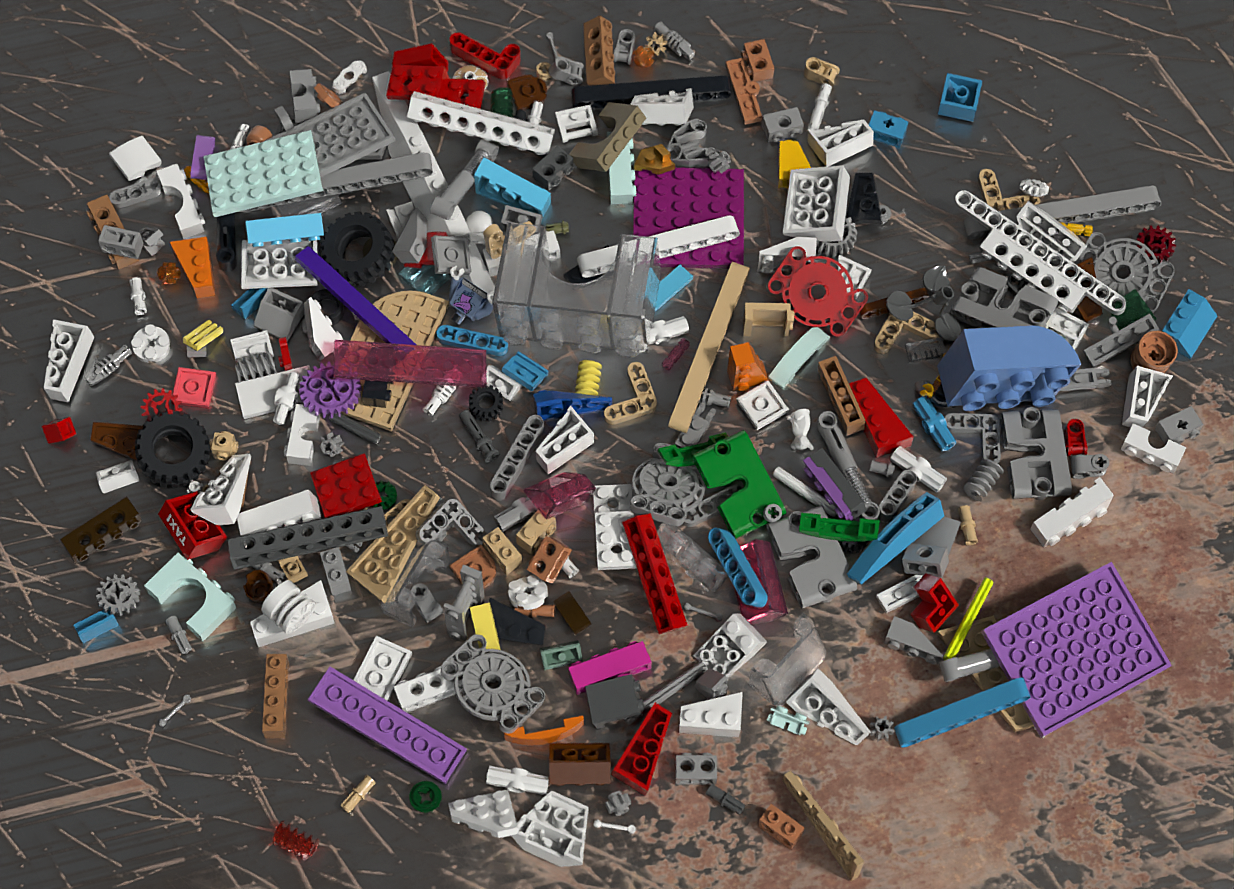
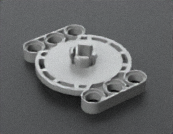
[1076,232,1175,313]
[630,443,705,526]
[440,634,545,734]

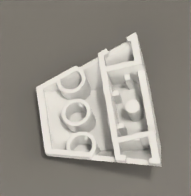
[511,791,589,867]

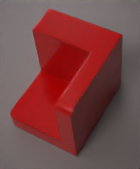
[42,417,76,444]

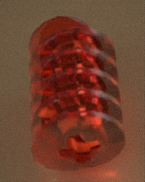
[273,820,320,861]

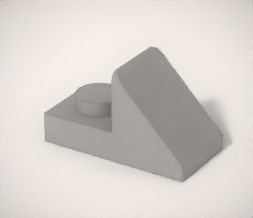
[139,226,165,256]

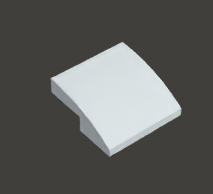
[109,136,162,181]
[1046,307,1089,350]

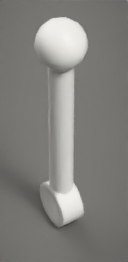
[593,820,636,834]

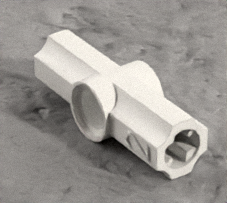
[631,316,689,349]
[890,446,947,493]
[486,766,549,795]

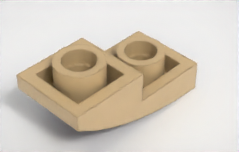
[277,556,308,583]

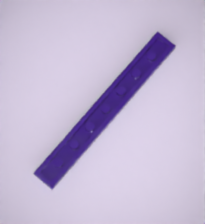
[295,246,417,358]

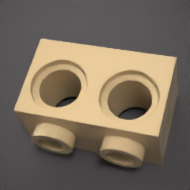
[482,527,522,575]

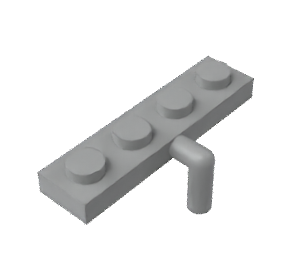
[1083,314,1160,367]

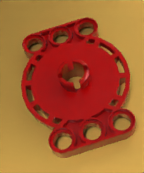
[768,246,868,337]

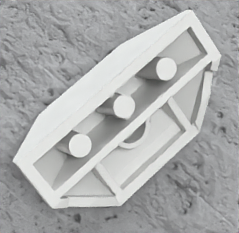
[1017,201,1087,265]

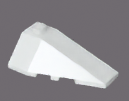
[191,454,251,525]

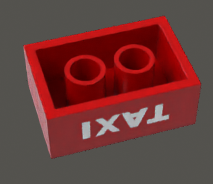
[158,491,227,560]

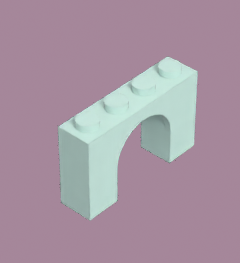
[144,553,236,642]

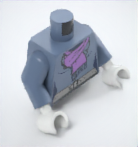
[449,266,502,325]

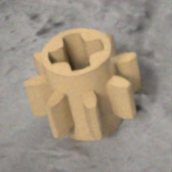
[645,32,668,56]

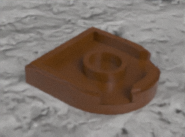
[506,74,547,111]

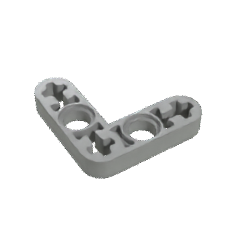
[945,413,1001,464]
[416,499,486,546]

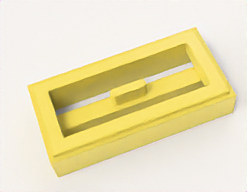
[183,320,223,351]

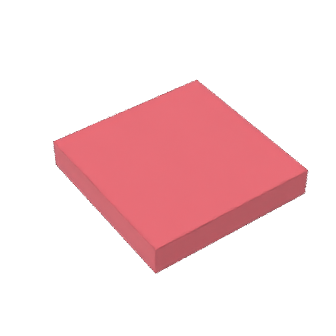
[171,367,217,409]

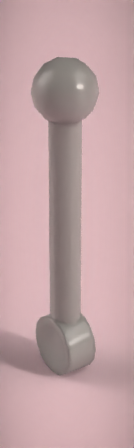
[546,32,558,61]
[683,603,723,621]
[158,695,191,727]

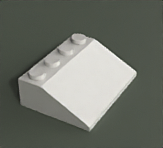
[783,165,850,242]
[241,237,319,289]

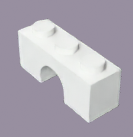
[284,404,321,466]
[1121,424,1186,474]

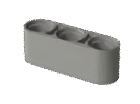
[878,470,917,523]

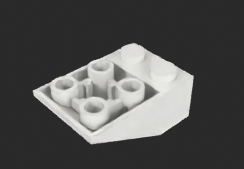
[757,237,817,275]
[304,297,343,361]
[693,613,767,677]

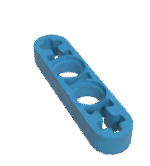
[436,325,508,356]

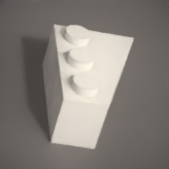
[631,88,693,125]
[536,406,594,474]

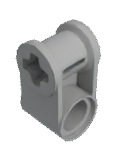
[613,29,635,65]
[548,57,585,86]
[1070,454,1109,479]
[411,584,444,623]

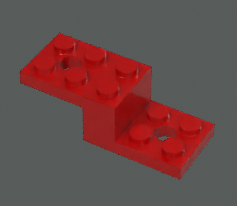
[386,65,486,113]

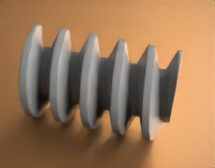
[235,351,277,383]
[963,459,1004,501]

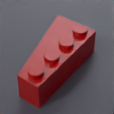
[849,377,914,458]

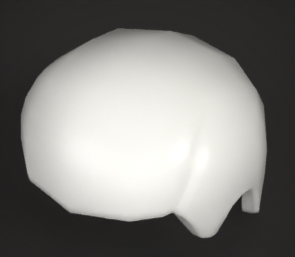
[466,211,495,233]

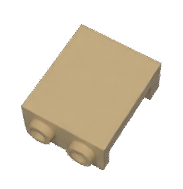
[743,303,794,337]

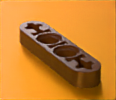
[859,288,929,319]

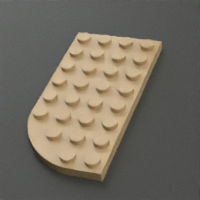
[324,291,449,432]

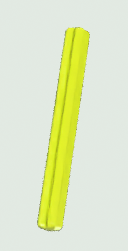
[943,577,993,660]

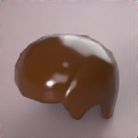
[243,570,274,602]

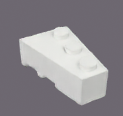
[808,119,874,167]
[1122,366,1173,427]
[679,692,743,738]

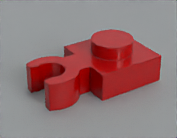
[278,337,293,371]

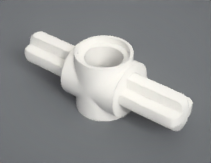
[273,372,299,425]

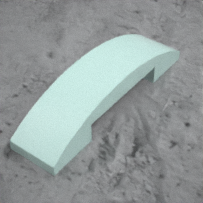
[768,327,830,389]

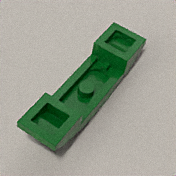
[658,432,729,467]
[799,512,880,541]

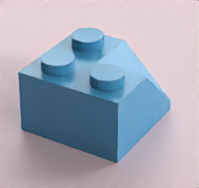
[938,73,983,122]

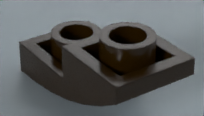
[553,591,592,635]

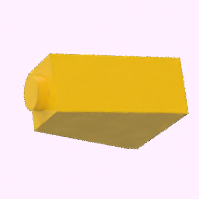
[778,140,811,188]

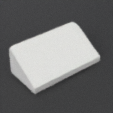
[479,365,522,401]
[96,460,139,493]

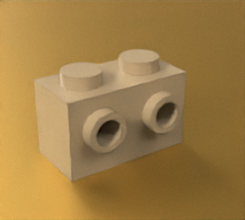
[516,507,556,555]

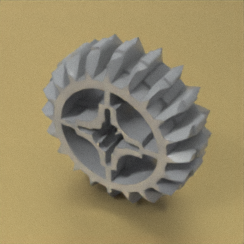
[816,215,857,258]

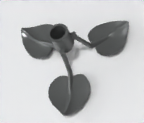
[886,265,961,342]

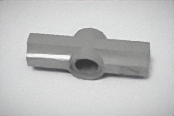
[494,488,552,532]

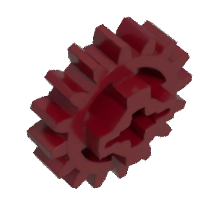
[1135,225,1176,264]

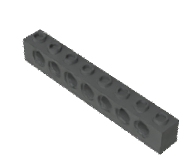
[228,506,389,570]

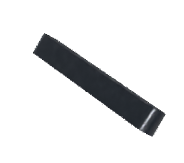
[571,75,732,109]

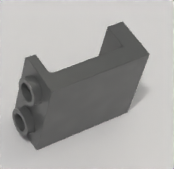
[585,674,645,729]

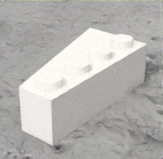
[1030,477,1114,547]
[250,580,334,648]

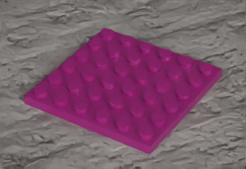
[633,167,744,269]

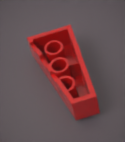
[611,703,672,796]

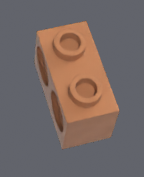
[741,39,774,82]
[527,536,572,583]
[758,804,805,850]

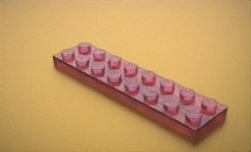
[333,340,487,388]

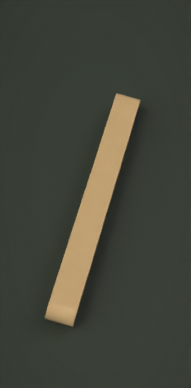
[668,262,750,433]

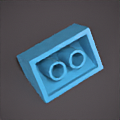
[1162,289,1217,359]

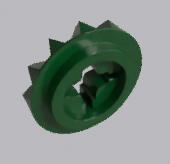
[371,480,397,510]
[409,781,442,813]

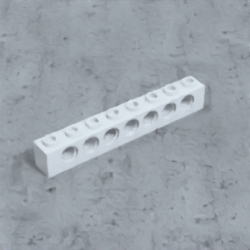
[407,91,555,155]

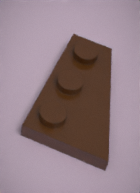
[1065,257,1103,323]
[90,422,143,461]

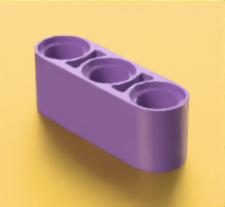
[191,135,215,180]

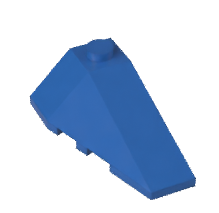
[533,390,612,421]

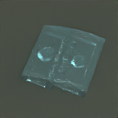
[398,264,452,295]

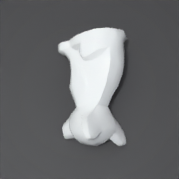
[786,409,814,450]

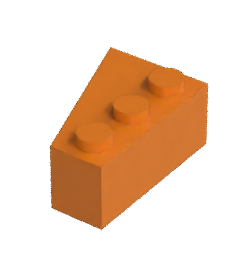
[170,237,216,298]
[727,342,769,391]

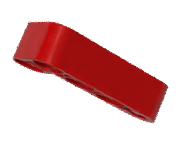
[449,32,521,80]

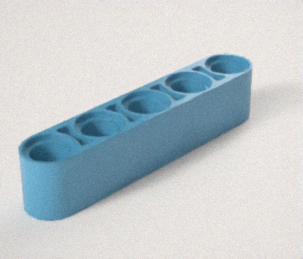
[708,527,768,608]

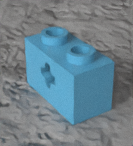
[869,110,909,148]

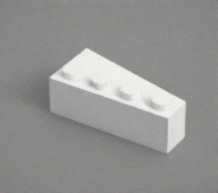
[44,319,94,402]
[237,490,325,536]

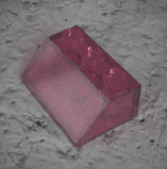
[523,472,596,519]

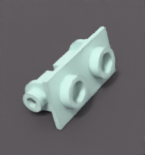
[767,705,810,735]

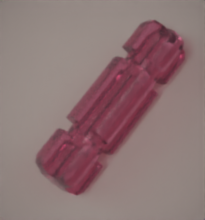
[662,338,690,370]

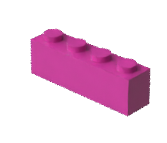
[568,641,652,695]

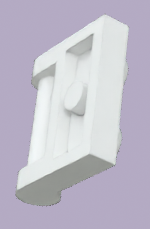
[555,105,598,143]

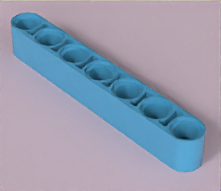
[894,678,1031,748]

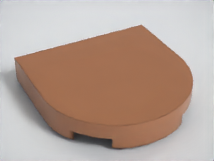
[449,544,496,588]

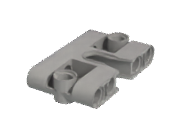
[950,267,1058,328]
[1000,407,1072,500]
[766,506,857,609]

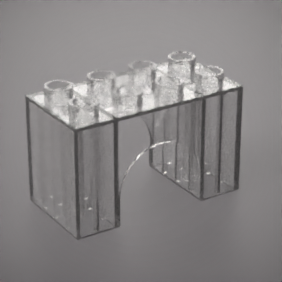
[492,222,661,358]

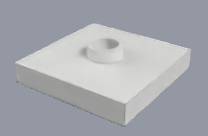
[736,381,789,430]

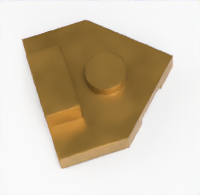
[634,144,675,174]

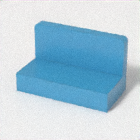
[231,288,269,319]
[74,609,119,643]

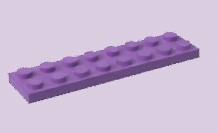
[308,667,467,785]

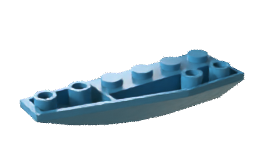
[847,492,944,584]

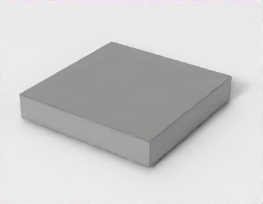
[431,236,472,275]

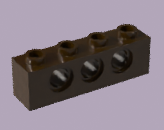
[60,497,142,564]

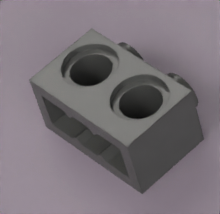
[532,146,573,191]

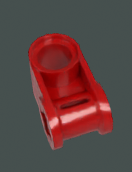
[1064,419,1087,457]

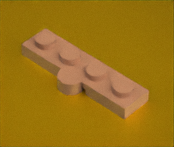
[725,58,762,125]

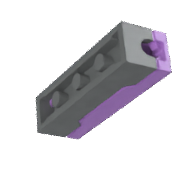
[803,448,867,521]

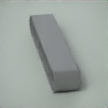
[490,415,544,501]

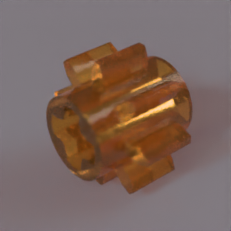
[633,45,655,68]
[157,262,181,284]

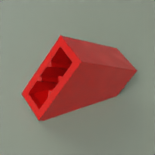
[392,43,448,73]

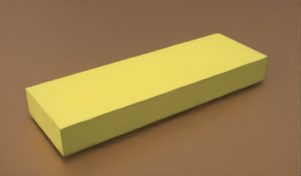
[470,603,501,650]

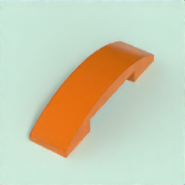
[504,715,584,745]

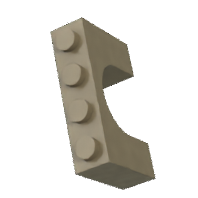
[569,102,646,172]

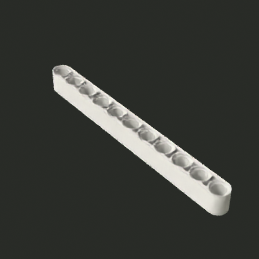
[955,190,1126,315]

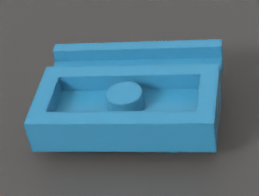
[502,351,549,391]

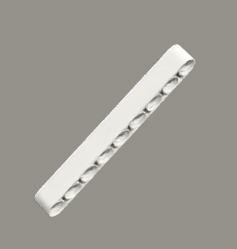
[576,216,740,278]

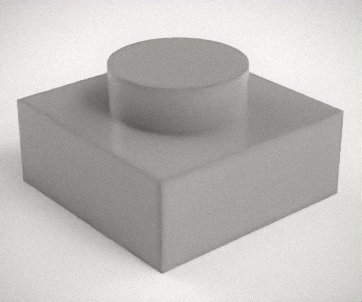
[186,340,206,357]

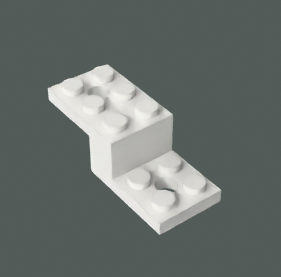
[593,484,637,570]

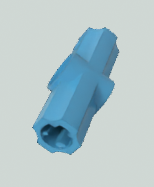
[912,396,956,451]

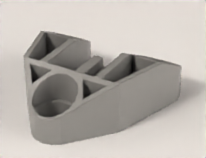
[667,119,721,168]

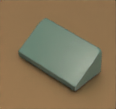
[540,640,583,670]

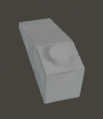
[392,208,427,263]

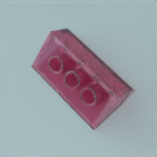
[735,539,788,626]

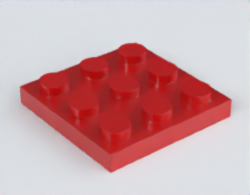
[310,453,382,519]

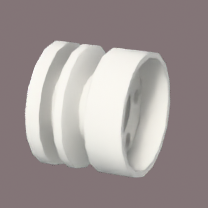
[261,580,316,634]

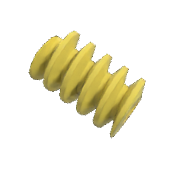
[575,360,602,396]

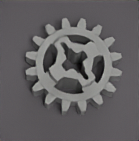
[96,574,140,616]

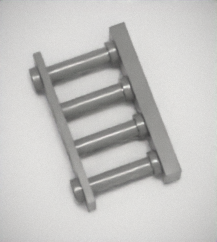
[443,565,485,641]

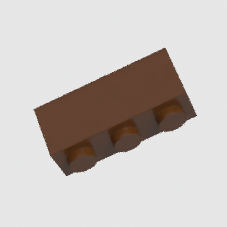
[549,743,611,786]

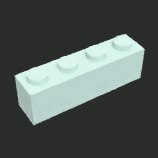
[607,132,636,204]

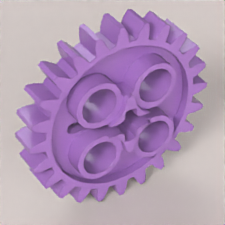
[299,361,362,418]

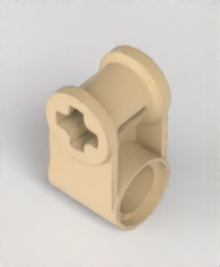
[804,57,840,87]

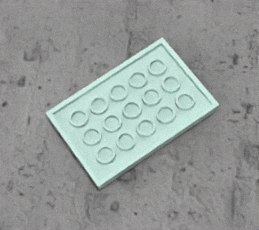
[204,130,323,217]

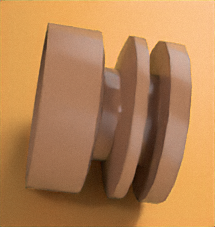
[1130,331,1178,373]

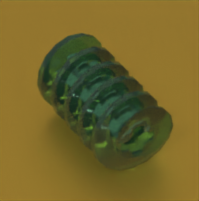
[490,88,513,129]

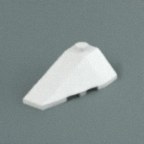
[786,668,870,746]

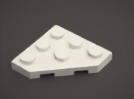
[448,789,519,838]

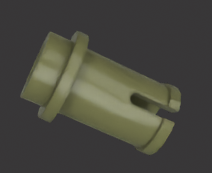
[546,220,569,235]

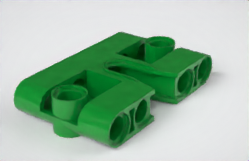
[692,430,787,539]

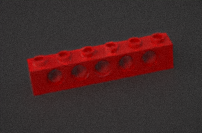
[622,513,688,634]

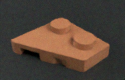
[314,83,343,108]

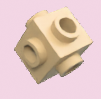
[210,431,238,460]

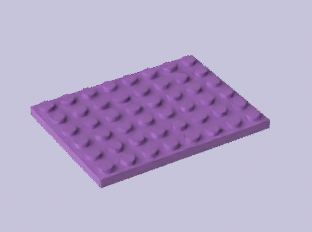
[981,562,1172,738]

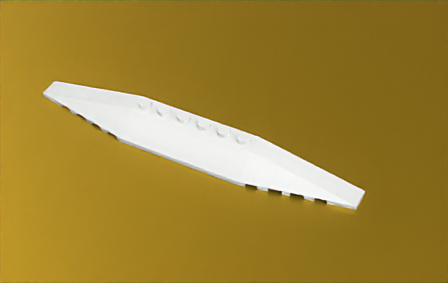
[372,71,502,308]

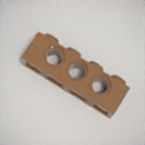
[583,15,615,86]
[86,194,139,270]
[818,356,865,436]
[262,654,289,738]

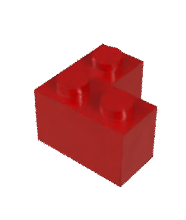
[910,573,959,633]

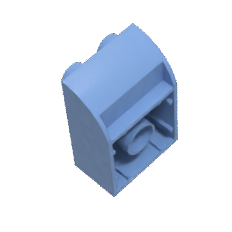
[937,325,1081,411]

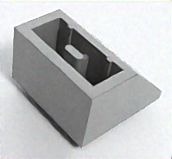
[254,288,305,341]

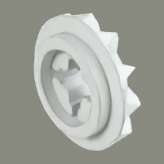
[1019,179,1049,197]

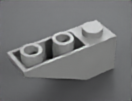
[884,616,943,664]

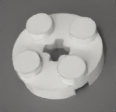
[131,324,170,363]
[508,574,548,610]

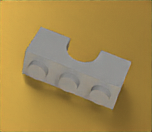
[290,69,320,123]

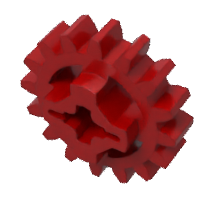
[141,388,183,422]

